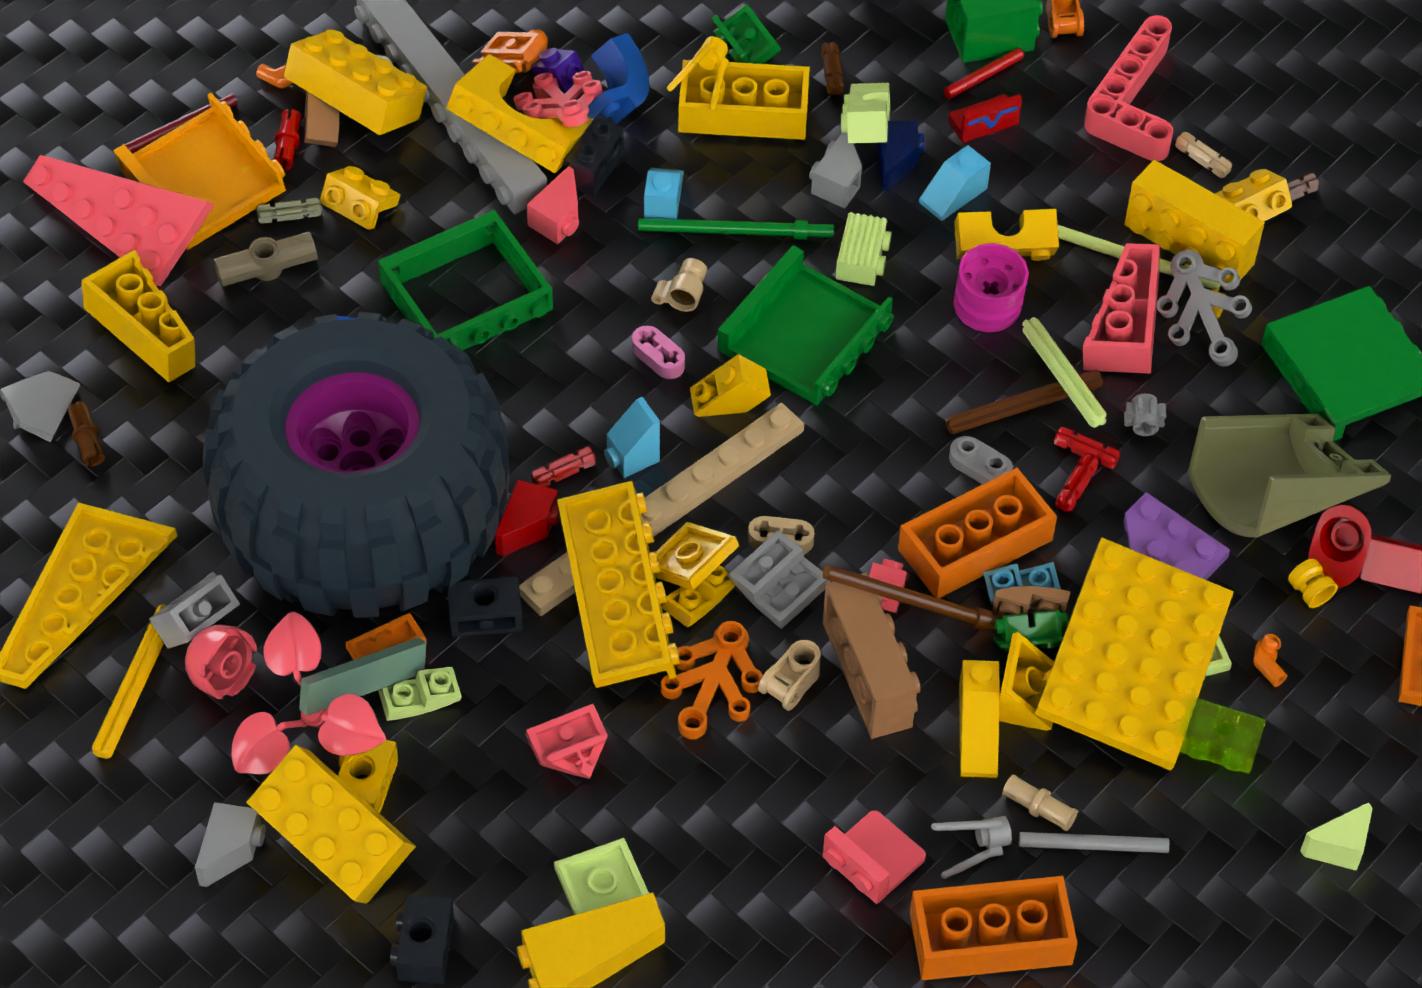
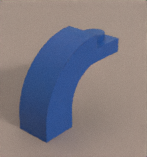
[588,33,649,124]

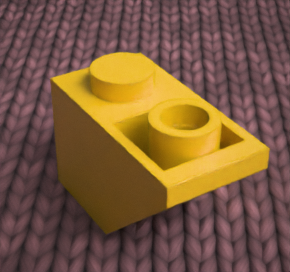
[690,354,771,417]

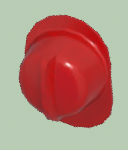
[1308,504,1372,588]

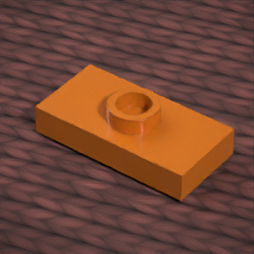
[346,612,427,660]

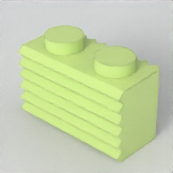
[836,212,892,286]

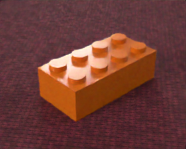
[898,468,1057,599]
[910,876,1078,980]

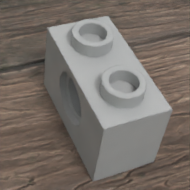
[149,574,240,649]

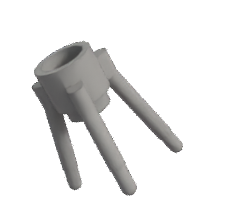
[931,816,1012,879]

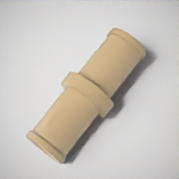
[1002,775,1078,831]

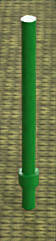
[638,218,834,240]

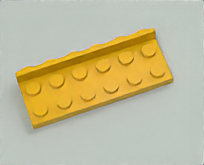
[557,481,680,688]

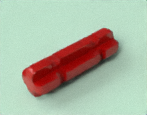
[1054,426,1121,469]
[531,446,596,487]
[1055,454,1099,512]

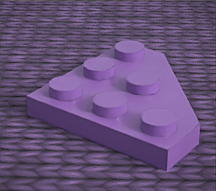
[1124,492,1230,580]

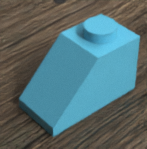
[919,145,991,221]
[644,168,684,219]
[604,397,660,478]

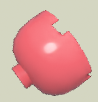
[185,625,257,699]

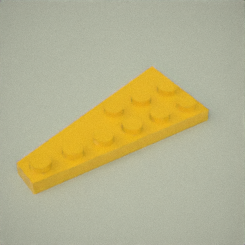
[0,502,177,689]

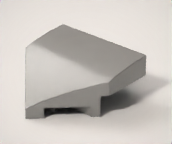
[0,371,80,442]

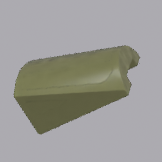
[1188,414,1391,537]

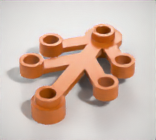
[661,621,763,739]

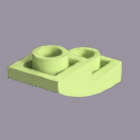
[378,667,462,721]

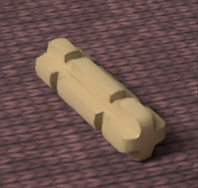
[1175,132,1232,178]

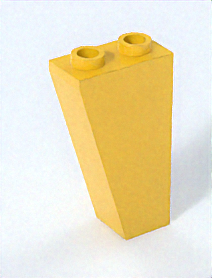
[517,893,665,988]

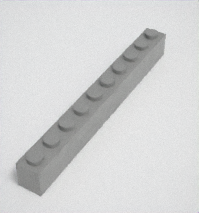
[354,0,547,215]

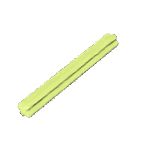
[1022,317,1107,428]

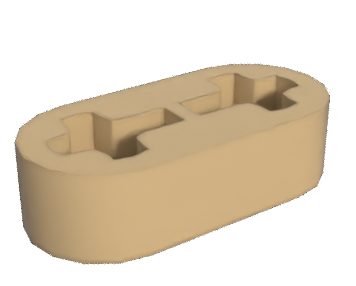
[748,516,815,554]

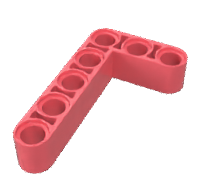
[1084,15,1173,161]

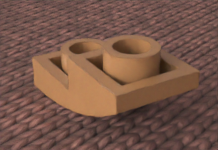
[304,91,339,147]
[992,586,1070,618]

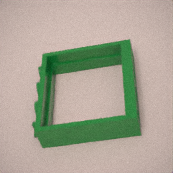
[378,210,553,351]

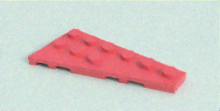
[23,155,215,287]

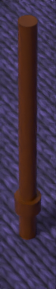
[823,565,1001,631]

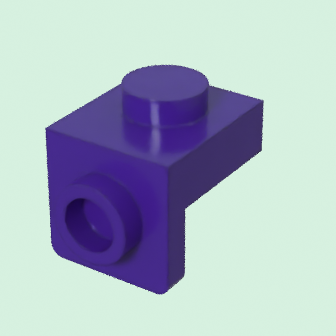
[531,48,585,93]

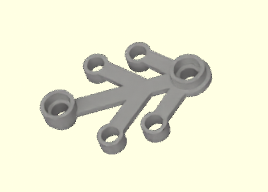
[1156,250,1252,366]

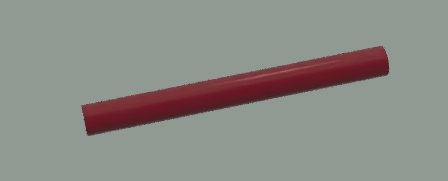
[121,93,238,154]

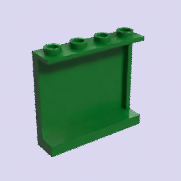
[717,245,894,406]
[1261,286,1422,441]

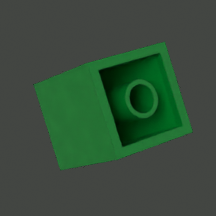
[945,0,1043,63]

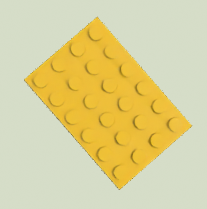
[1035,537,1234,771]

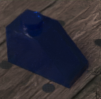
[877,120,925,191]

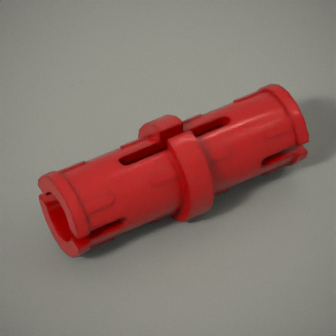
[272,109,302,170]

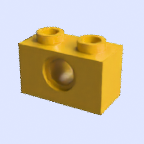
[338,740,398,813]

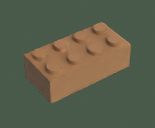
[823,572,920,739]

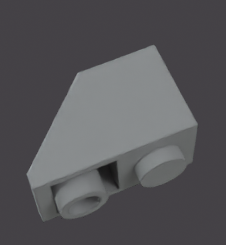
[809,133,862,209]

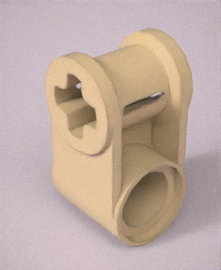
[758,640,821,711]

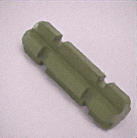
[257,197,321,224]

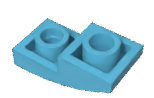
[983,562,1061,605]

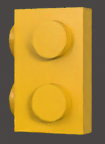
[320,166,401,230]
[1215,169,1292,221]

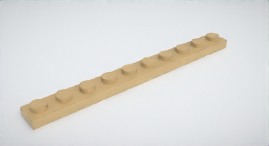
[519,402,804,616]

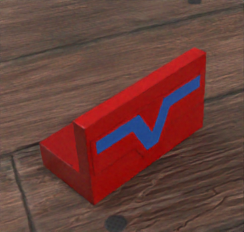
[948,94,1022,143]

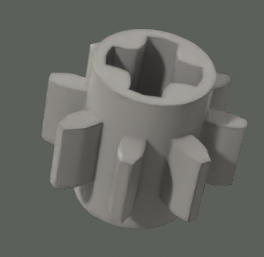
[1124,393,1167,436]

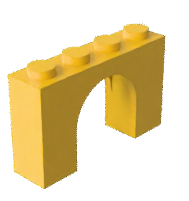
[445,54,594,173]

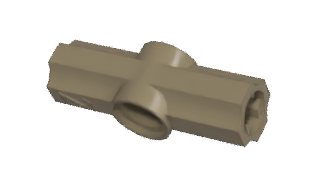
[213,232,318,286]

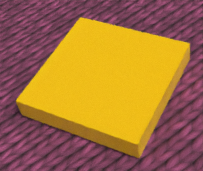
[655,522,739,590]

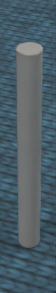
[1019,832,1169,853]

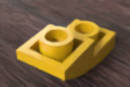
[662,565,735,628]

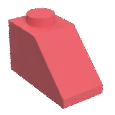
[527,166,579,244]

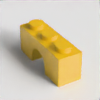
[954,209,1059,261]

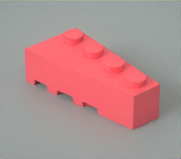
[1083,243,1160,373]

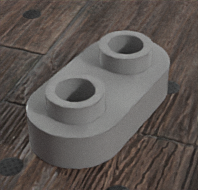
[949,436,1013,485]

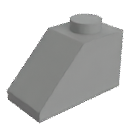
[195,802,266,887]

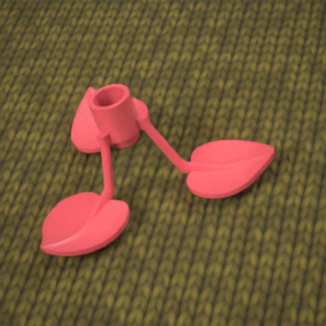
[232,612,386,775]

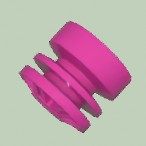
[953,243,1029,333]

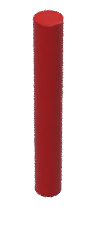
[944,48,1024,99]

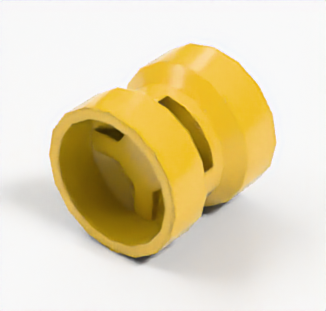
[1288,558,1338,608]

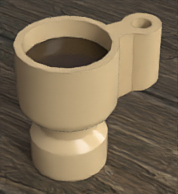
[651,258,707,312]

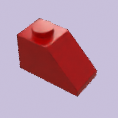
[495,480,561,556]

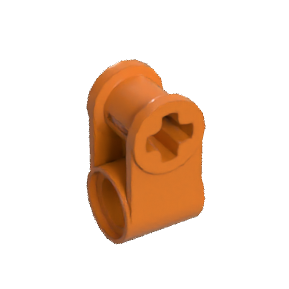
[1046,0,1084,38]

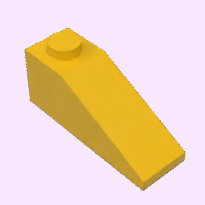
[959,660,1000,778]

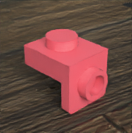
[869,558,909,613]

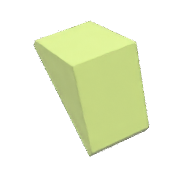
[1300,803,1373,871]

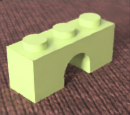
[841,83,890,143]

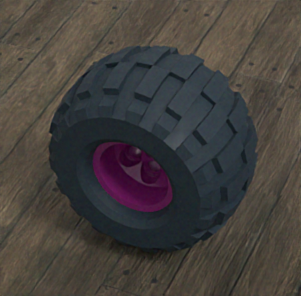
[203,312,510,618]

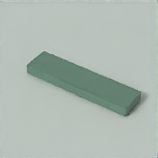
[299,637,427,716]

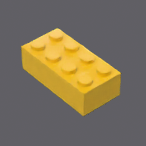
[284,29,428,135]
[678,59,810,140]
[1124,160,1265,283]
[246,745,416,904]

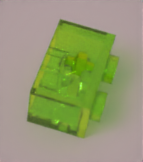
[1180,698,1266,774]

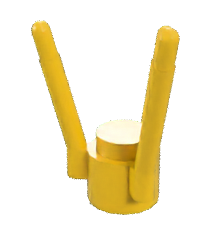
[667,36,729,111]

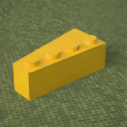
[82,250,195,382]

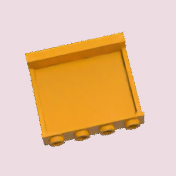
[113,93,286,250]

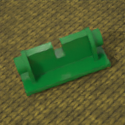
[993,610,1068,652]

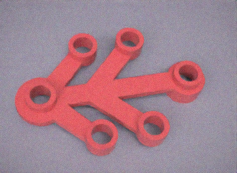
[513,71,603,127]

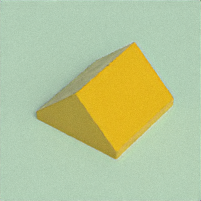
[999,632,1054,731]

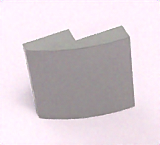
[729,530,830,629]

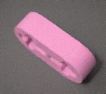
[632,325,685,379]

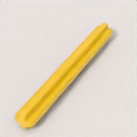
[92,604,167,759]

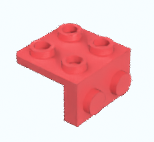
[823,810,926,904]

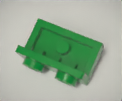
[711,4,782,64]

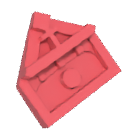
[525,704,608,779]

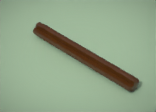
[945,370,1103,434]

